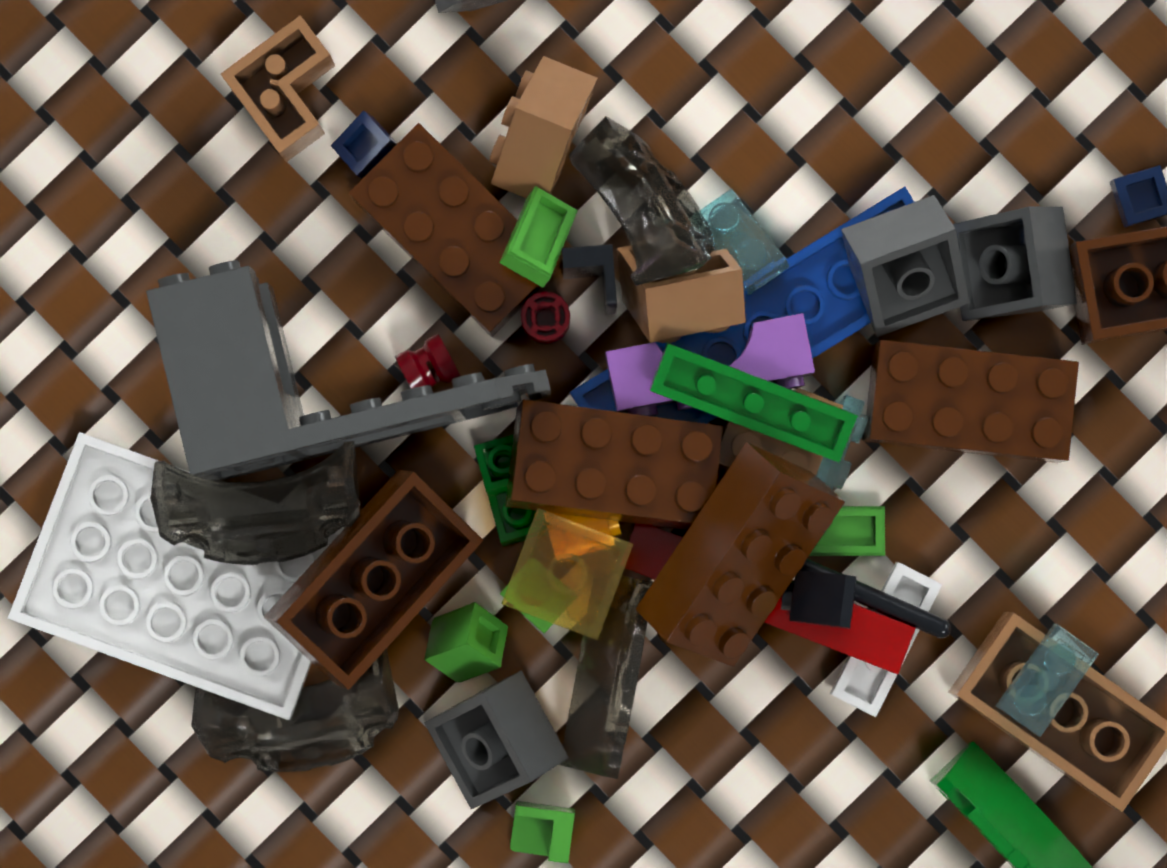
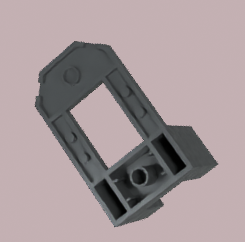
[146,260,551,481]

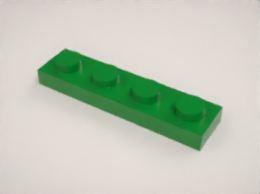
[649,342,858,463]

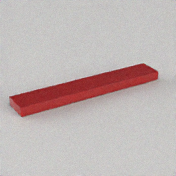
[619,524,916,675]

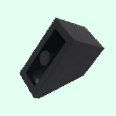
[781,571,857,629]

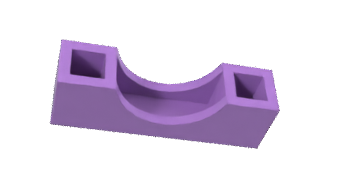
[605,313,815,416]

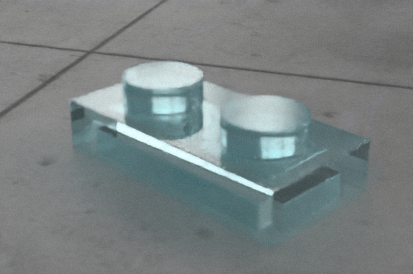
[691,188,789,295]
[816,395,869,490]
[996,624,1099,737]

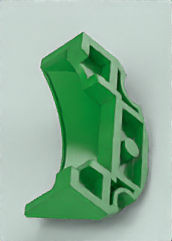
[929,741,1093,868]

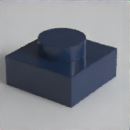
[331,110,397,179]
[1110,165,1167,228]

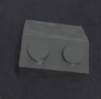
[841,195,970,337]
[953,206,1077,321]
[424,670,569,809]

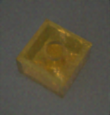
[501,508,633,641]

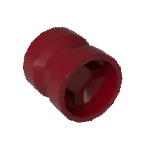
[521,291,570,345]
[395,334,461,389]

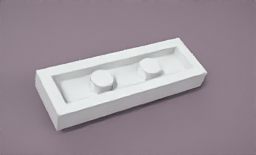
[830,562,942,717]

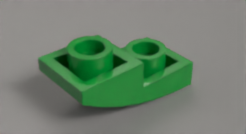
[474,435,549,547]

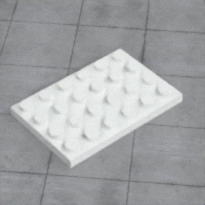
[8,432,344,720]

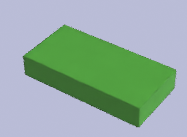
[499,186,578,288]
[809,506,885,556]

